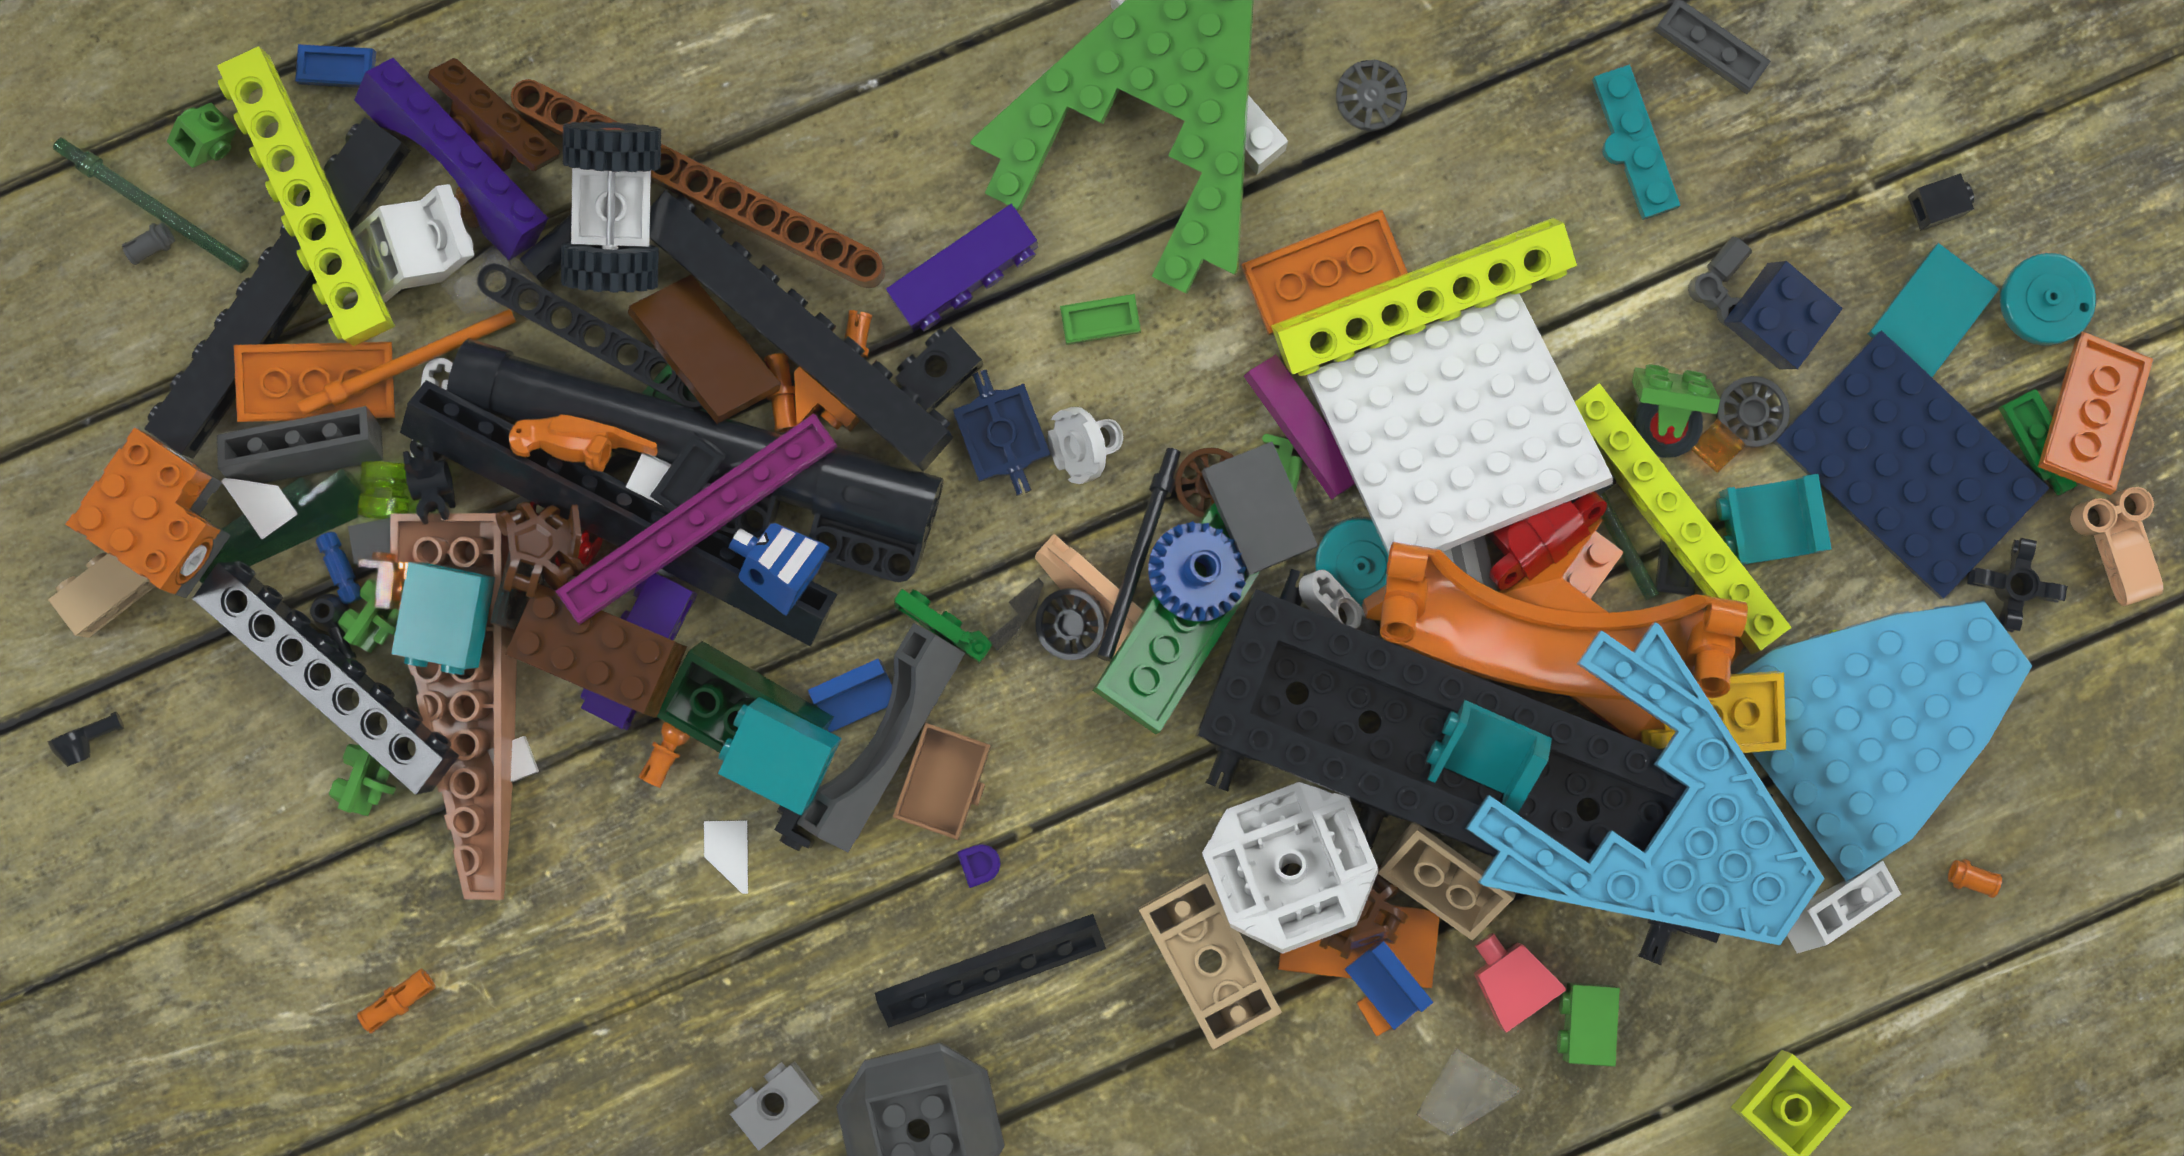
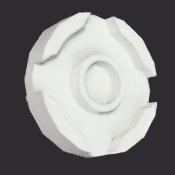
[1048,407,1123,484]

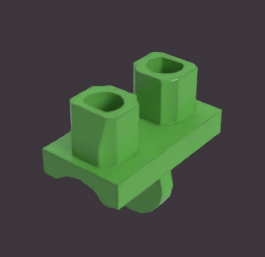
[338,579,399,653]
[329,744,396,816]

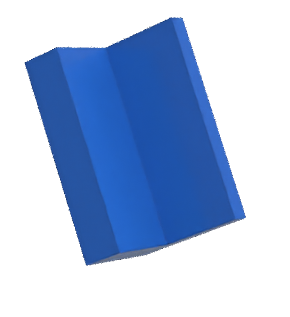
[808,659,892,733]
[1345,940,1433,1030]

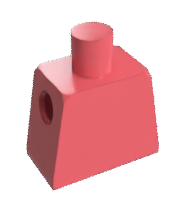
[1474,933,1566,1033]

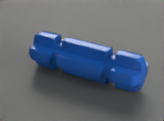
[316,531,362,605]

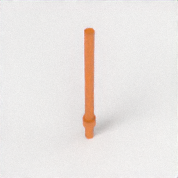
[297,309,516,416]

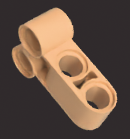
[2070,487,2163,606]

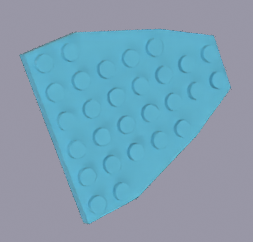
[1736,600,2032,881]

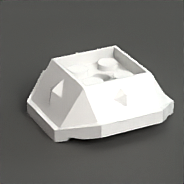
[1202,782,1378,954]

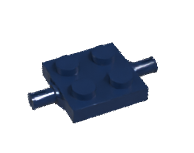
[953,370,1051,496]

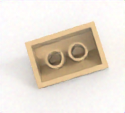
[1378,824,1516,941]

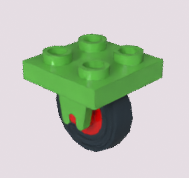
[1632,364,1720,458]

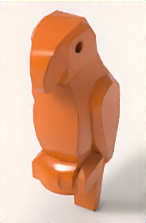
[509,415,658,472]

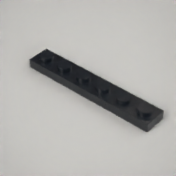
[875,914,1106,1028]

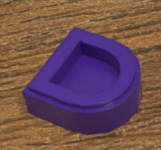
[957,844,1001,888]

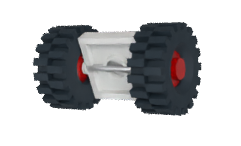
[561,122,661,293]

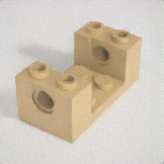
[1138,871,1282,1050]

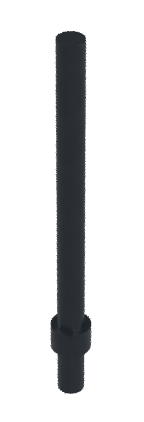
[1097,448,1181,662]

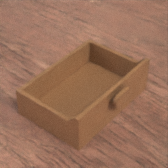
[893,723,992,840]

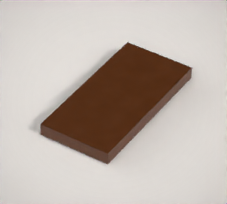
[628,274,781,424]

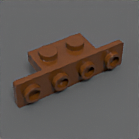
[428,58,560,172]

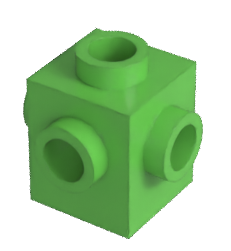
[167,103,237,168]

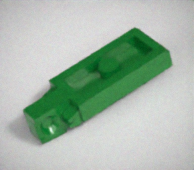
[1998,389,2078,496]
[894,589,993,664]

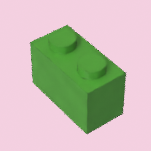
[1557,982,1620,1067]

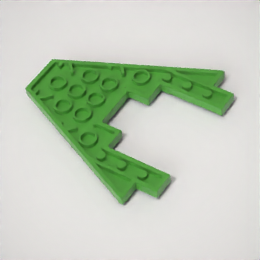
[970,0,1254,294]

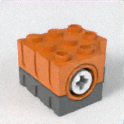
[65,427,231,598]

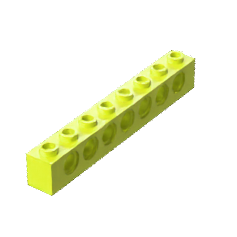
[217,46,395,346]
[1271,218,1577,376]
[1575,383,1792,654]

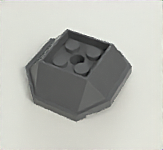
[836,1042,1005,1156]

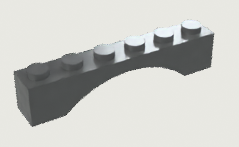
[796,623,965,853]

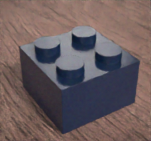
[1723,261,1843,370]

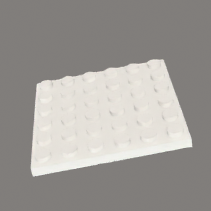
[1307,292,1613,555]

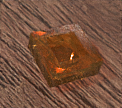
[1691,418,1746,473]

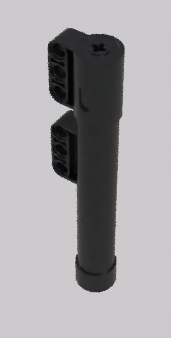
[446,338,944,582]

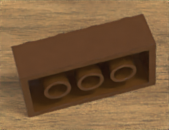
[505,584,687,718]

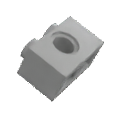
[730,1061,823,1151]

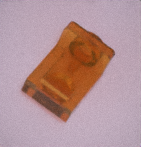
[357,551,408,609]

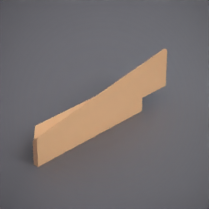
[1035,534,1143,655]

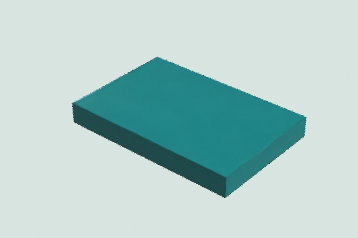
[1867,243,1999,377]

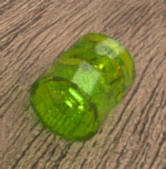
[358,461,410,519]

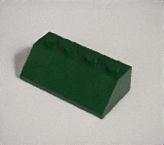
[657,641,834,753]

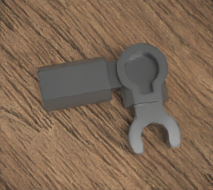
[1688,236,1752,326]

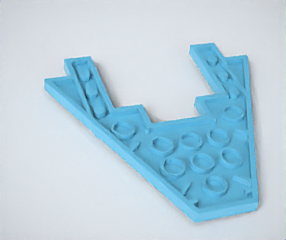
[1465,622,1825,945]

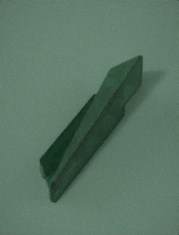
[199,469,373,584]

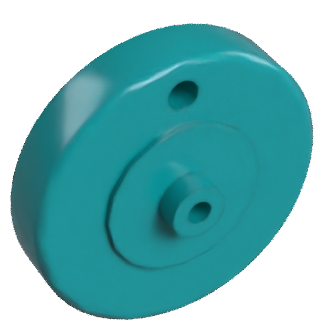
[2000,253,2096,346]
[1315,517,1389,609]

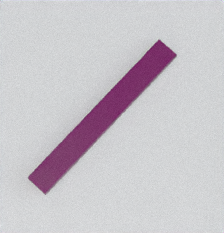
[556,414,837,625]

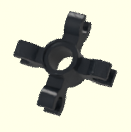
[403,440,456,525]
[1967,538,2068,632]

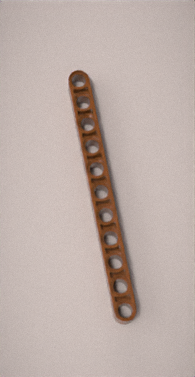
[511,79,885,288]

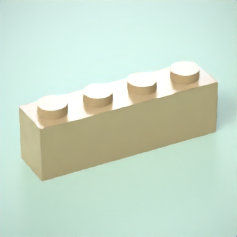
[48,553,155,638]

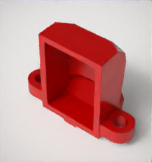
[1486,491,1607,590]

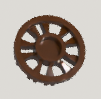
[1175,448,1234,518]

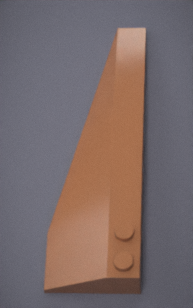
[390,513,517,900]

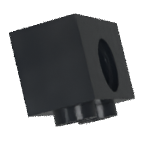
[895,326,984,413]

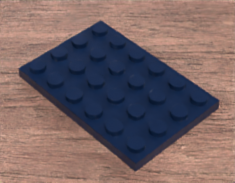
[1773,330,2049,599]

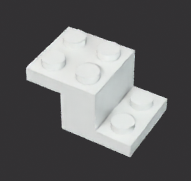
[352,184,474,303]

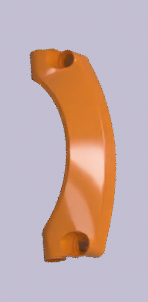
[1380,542,1748,700]

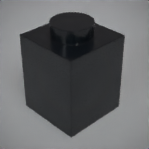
[1908,173,1974,231]

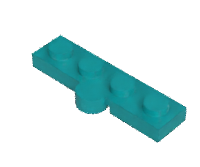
[1592,64,1680,220]

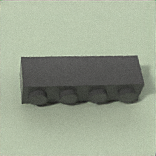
[217,406,383,483]

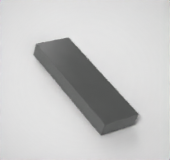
[1654,0,1771,94]

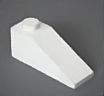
[1787,861,1902,953]

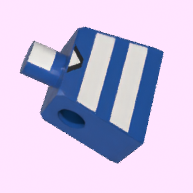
[729,523,830,616]

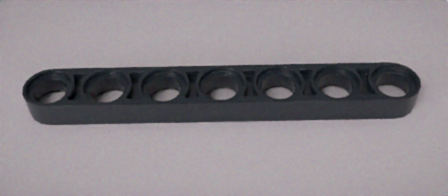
[477,263,704,410]

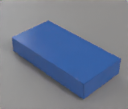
[295,44,376,88]

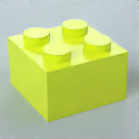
[1731,1050,1852,1156]

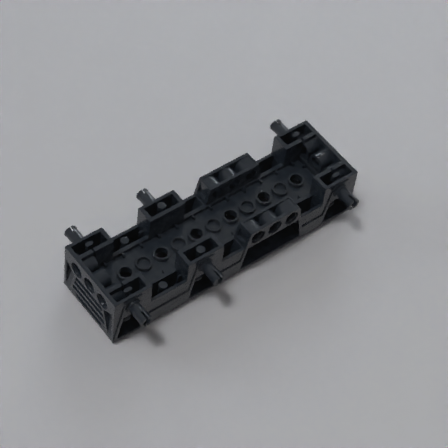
[1195,569,1773,965]

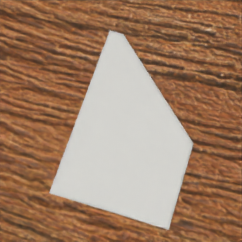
[221,478,297,539]
[704,821,748,894]

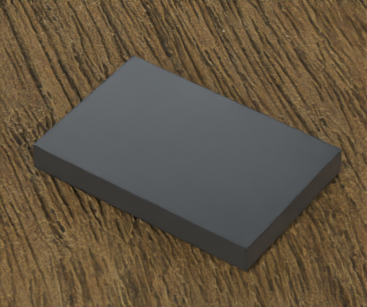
[1201,442,1318,576]

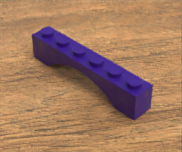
[354,58,549,260]

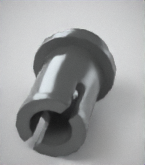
[122,223,175,265]

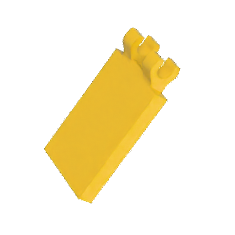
[1641,671,1786,753]

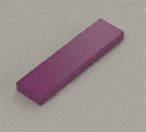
[1243,354,1355,500]

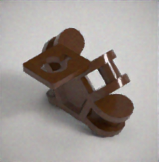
[495,501,584,599]
[1319,863,1408,959]

